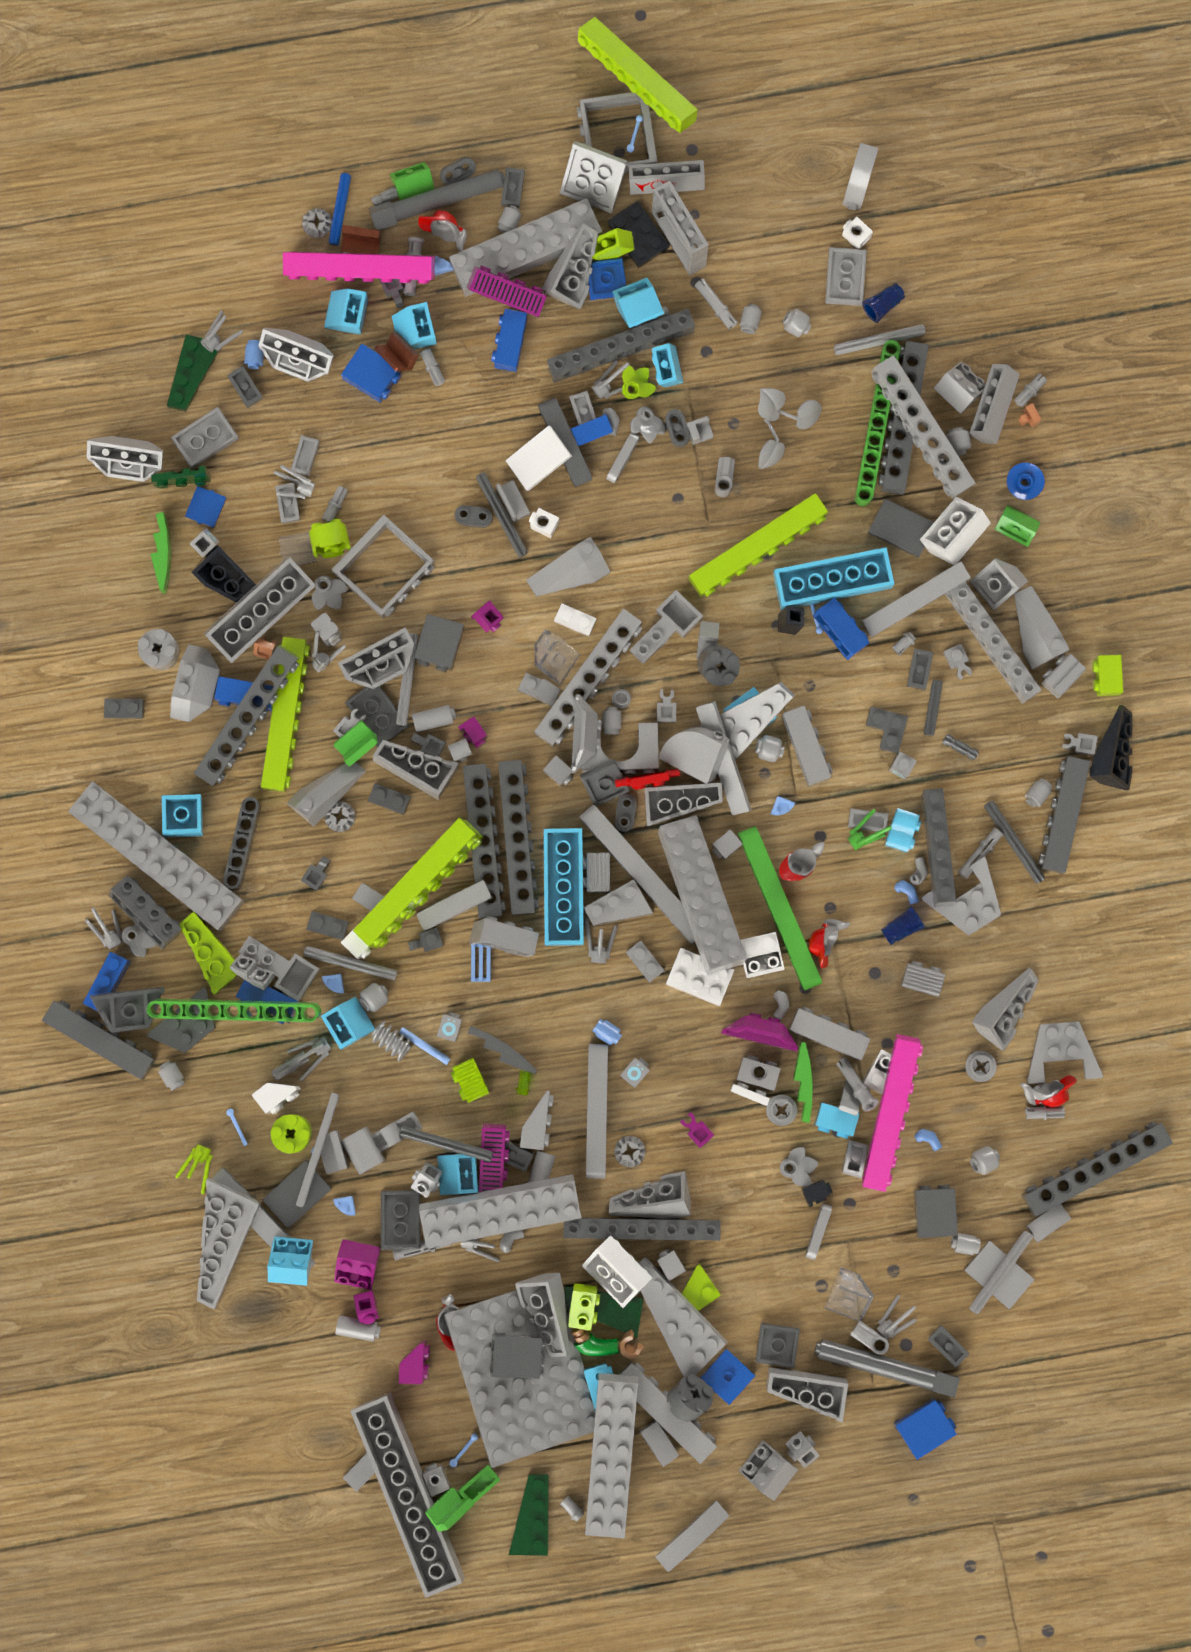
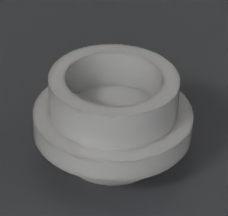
[612,689,631,708]

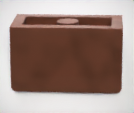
[341,225,381,254]
[374,332,419,371]

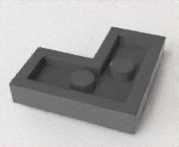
[866,707,908,754]

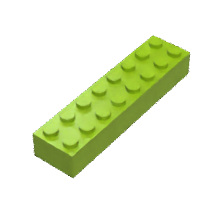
[353,818,483,948]

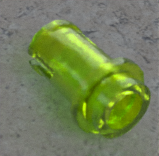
[515,1071,532,1096]

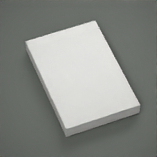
[506,426,572,491]

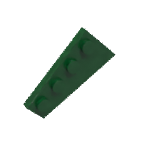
[167,334,221,412]
[565,1286,643,1338]
[509,1474,548,1556]

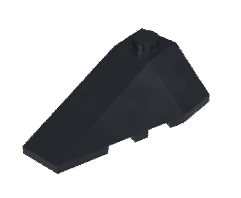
[191,545,256,602]
[1090,705,1133,790]

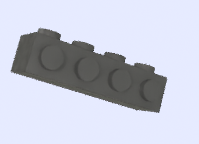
[109,875,181,950]

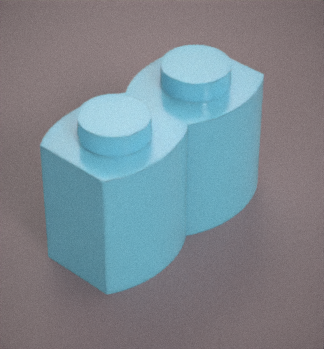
[885,808,921,853]

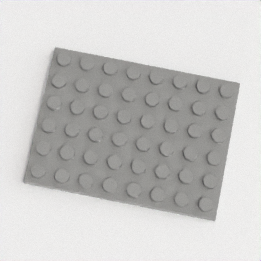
[444,1290,596,1468]

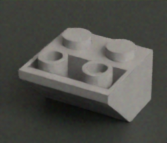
[934,362,986,414]
[739,1440,798,1501]

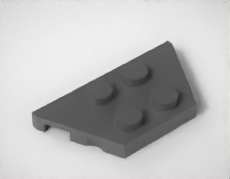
[90,987,165,1033]
[147,987,216,1053]

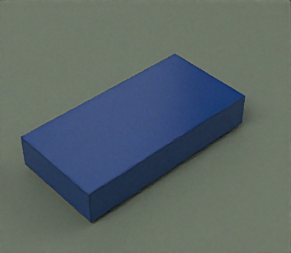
[571,415,613,446]

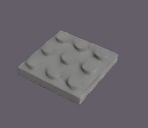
[560,141,628,213]

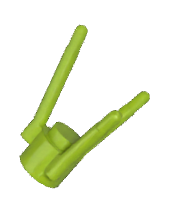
[175,1144,213,1194]

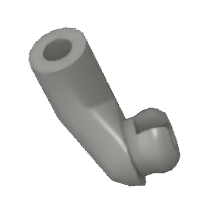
[602,408,620,436]
[910,857,928,885]
[773,990,790,1020]
[500,1230,524,1253]

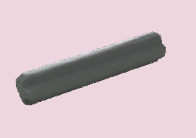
[924,680,943,736]

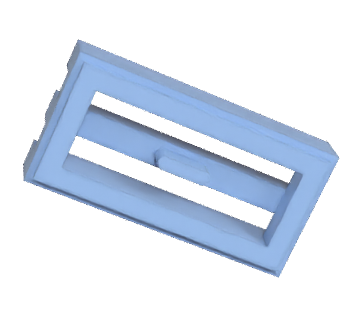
[471,943,491,982]

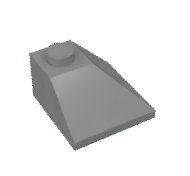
[970,558,1029,610]

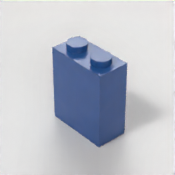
[341,344,401,403]
[894,1398,957,1460]

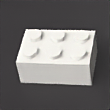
[920,497,991,565]
[665,948,734,1006]
[582,1236,652,1308]

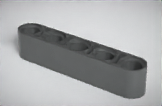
[538,397,592,488]
[223,797,261,890]

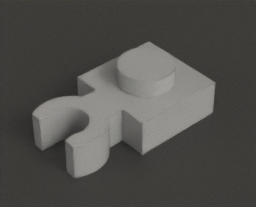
[943,644,972,680]
[657,689,676,723]
[333,708,366,737]
[1062,733,1098,756]

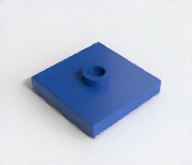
[588,258,626,301]
[700,1349,755,1405]

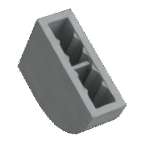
[842,143,879,210]
[659,727,730,784]

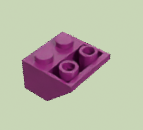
[334,1239,381,1290]
[399,1340,430,1384]

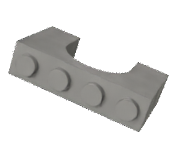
[582,723,659,775]

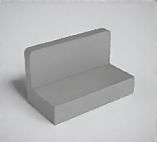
[496,480,530,523]
[316,1130,349,1174]

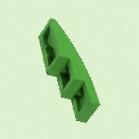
[151,512,171,594]
[793,1042,813,1123]
[456,1465,500,1503]

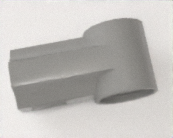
[714,457,735,497]
[448,739,472,762]
[850,1321,889,1354]

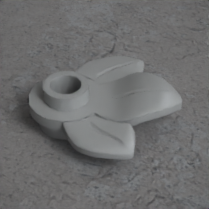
[630,407,665,443]
[312,575,348,610]
[121,923,157,957]
[780,1147,818,1186]

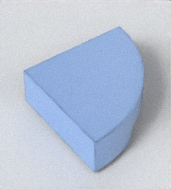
[435,256,453,276]
[771,796,795,816]
[322,974,344,993]
[333,1196,356,1216]

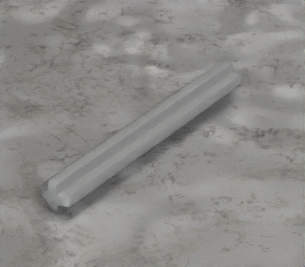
[834,324,926,355]
[396,633,418,726]
[304,946,397,980]
[969,1231,1033,1314]

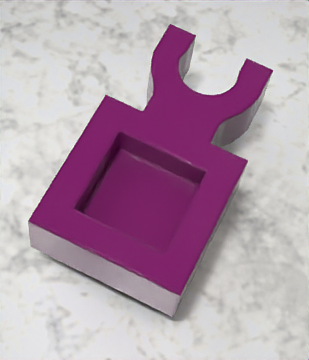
[680,1112,714,1148]

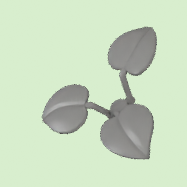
[758,388,822,469]

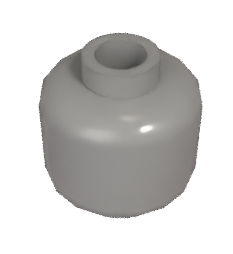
[782,309,811,337]
[946,427,972,456]
[755,735,785,762]
[359,983,389,1012]
[970,1146,1000,1175]

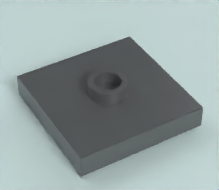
[580,759,630,807]
[755,1323,800,1368]

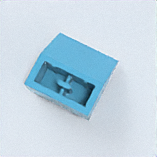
[612,278,664,328]
[324,289,369,335]
[392,302,437,350]
[321,997,375,1050]
[437,1154,479,1195]
[267,1236,313,1286]

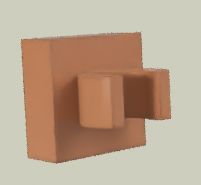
[1018,403,1042,427]
[253,636,275,660]

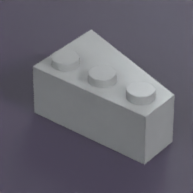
[583,880,653,926]
[469,916,539,957]

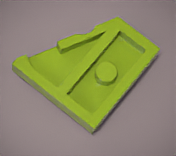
[681,1264,721,1311]

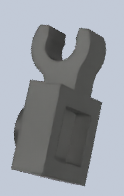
[379,279,404,309]
[411,733,446,757]
[301,856,331,891]
[408,928,443,952]

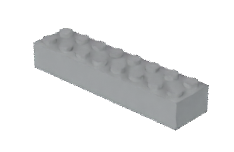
[449,198,602,297]
[658,815,747,975]
[419,1174,581,1249]
[585,1373,638,1538]

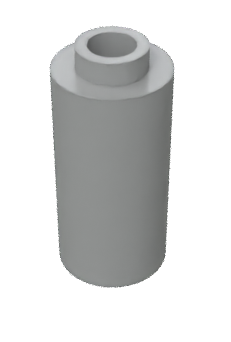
[412,705,456,732]
[528,1150,556,1183]
[335,1315,381,1342]

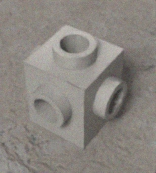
[410,1161,443,1198]
[785,1431,820,1468]

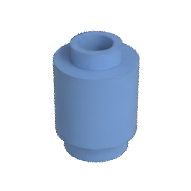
[244,340,264,369]
[592,1019,622,1046]

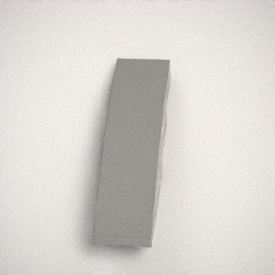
[416,880,492,932]
[655,1501,729,1572]

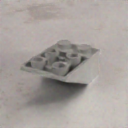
[520,1091,554,1150]

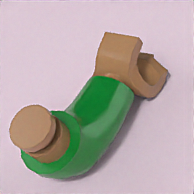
[571,1328,644,1359]

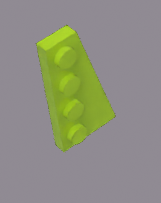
[179,911,238,995]

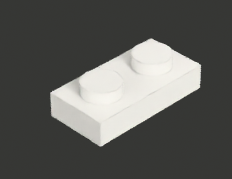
[554,604,596,637]
[730,1082,770,1106]

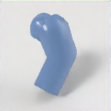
[894,880,919,905]
[915,1129,942,1151]

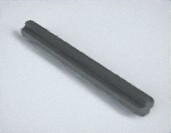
[476,473,527,558]
[984,801,1045,884]
[400,1127,493,1161]

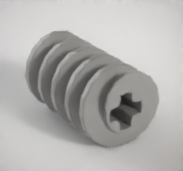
[370,1020,413,1062]

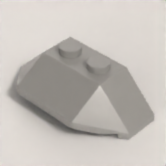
[258,328,334,382]
[87,436,163,482]
[338,627,415,689]
[170,644,220,722]
[571,694,601,773]

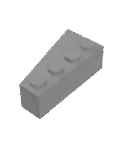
[766,1367,848,1423]

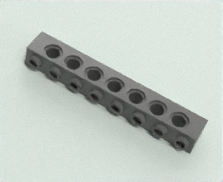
[547,309,695,383]
[878,341,929,495]
[194,645,300,786]
[498,760,539,916]
[463,763,506,920]
[1022,1121,1173,1216]
[563,1217,720,1241]

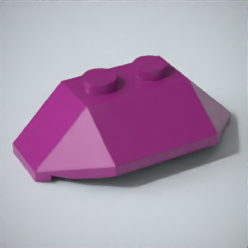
[721,1012,798,1051]

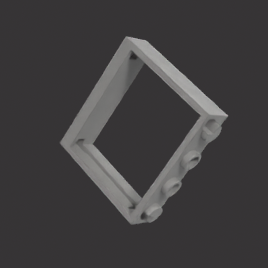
[577,92,657,173]
[652,181,709,276]
[332,515,435,618]

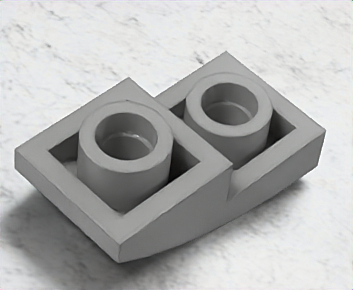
[230,953,274,990]
[1026,1204,1071,1243]
[640,1420,679,1467]

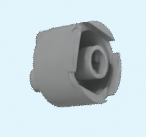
[138,629,180,670]

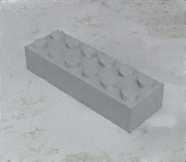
[203,556,316,663]

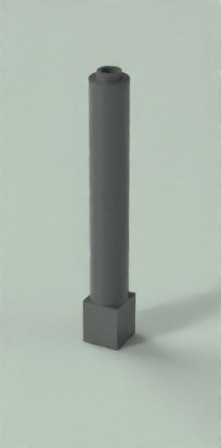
[369,169,505,230]
[814,1339,960,1397]

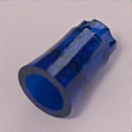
[862,283,905,323]
[881,906,926,945]

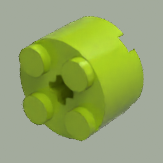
[309,519,351,558]
[270,1114,312,1154]

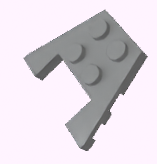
[921,856,1001,936]
[1026,1021,1103,1084]

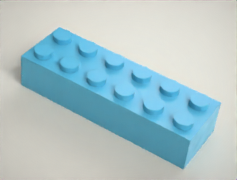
[773,547,894,611]
[544,828,584,946]

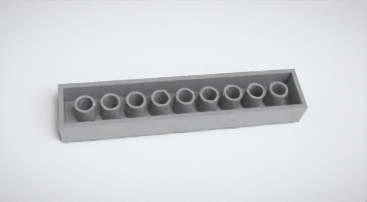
[68,781,245,931]
[351,1392,465,1598]

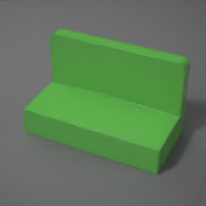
[390,162,434,200]
[994,505,1040,547]
[334,721,378,767]
[425,1488,474,1532]

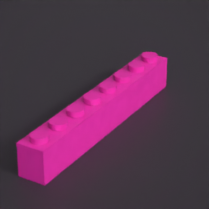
[283,252,435,284]
[862,1034,923,1192]

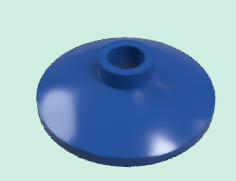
[1006,463,1045,500]

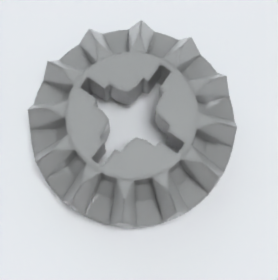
[302,208,332,238]
[325,802,355,832]
[965,1051,996,1082]
[766,1095,797,1126]
[614,1136,645,1167]

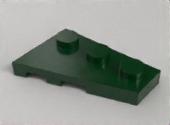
[151,465,211,489]

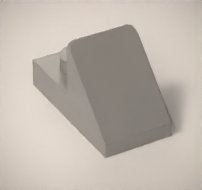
[696,621,719,659]
[518,673,561,706]
[841,1140,868,1178]

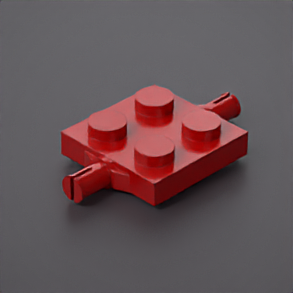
[614,768,680,790]

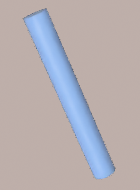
[398,1027,451,1065]

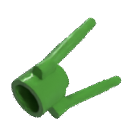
[847,809,892,851]

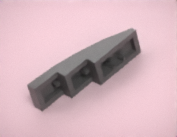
[468,1026,537,1074]

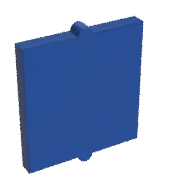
[185,486,226,528]

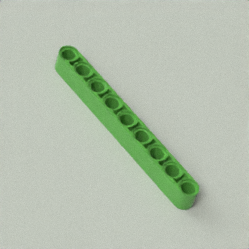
[855,340,900,506]
[737,826,822,991]
[147,998,322,1022]

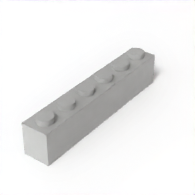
[619,1361,717,1464]

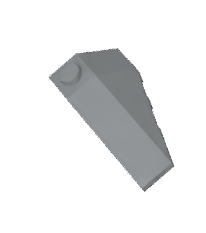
[542,223,598,309]
[526,537,611,597]
[1014,586,1070,670]
[287,762,366,827]
[972,968,1039,1051]
[609,1171,691,1219]
[515,1273,569,1357]

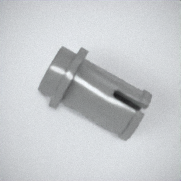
[892,632,916,656]
[560,1495,584,1521]

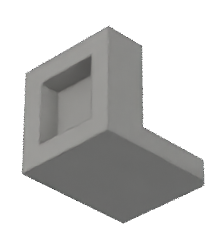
[687,416,713,445]

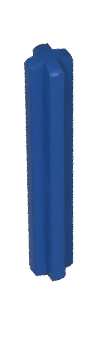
[329,173,351,246]

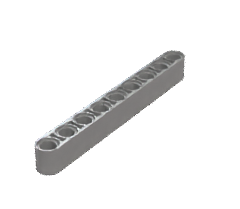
[579,804,695,944]

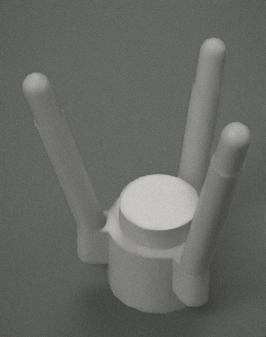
[201,311,243,352]
[591,360,630,400]
[273,465,315,499]
[312,632,346,673]
[85,907,123,950]
[585,918,618,963]
[287,1036,331,1081]
[461,1238,500,1262]
[877,1294,916,1340]

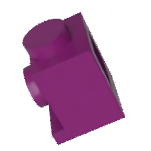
[471,600,504,633]
[458,716,488,748]
[353,1291,379,1324]

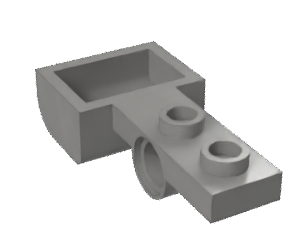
[630,590,703,664]
[239,936,320,1002]
[341,1111,423,1175]

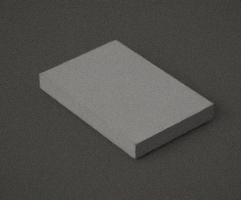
[825,247,867,306]
[171,407,239,469]
[964,1241,1035,1309]

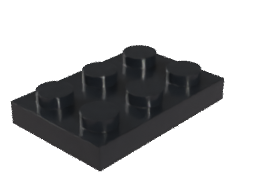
[607,201,669,268]

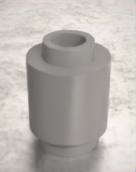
[497,205,522,233]
[740,304,762,334]
[602,707,621,735]
[1025,778,1052,807]
[158,1061,185,1091]
[951,1233,981,1255]

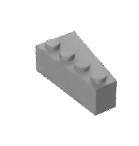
[373,740,459,800]
[644,782,723,826]

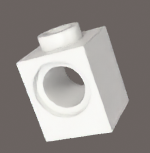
[842,217,873,249]
[529,508,559,538]
[341,929,371,959]

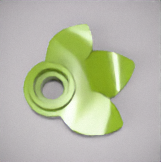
[622,365,656,399]

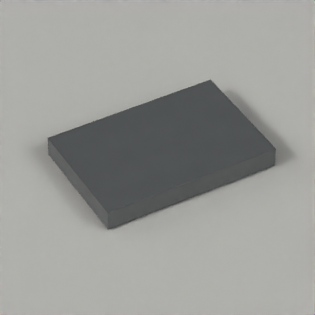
[868,499,934,558]
[345,686,409,748]
[262,1160,332,1229]
[381,1190,421,1250]

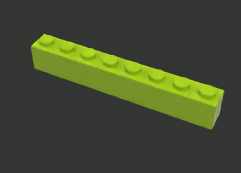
[578,17,698,133]
[688,493,828,597]
[261,637,310,792]

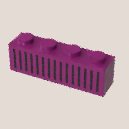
[467,265,547,317]
[479,1124,510,1192]

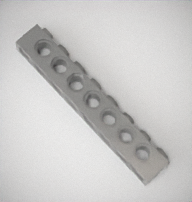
[871,355,976,499]
[945,565,1041,704]
[534,609,643,747]

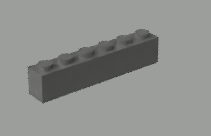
[1038,756,1090,874]
[921,788,956,907]
[42,1000,156,1080]

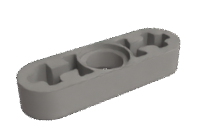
[606,432,640,484]
[805,1203,832,1260]

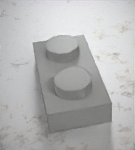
[569,391,596,426]
[275,483,301,524]
[626,941,664,983]

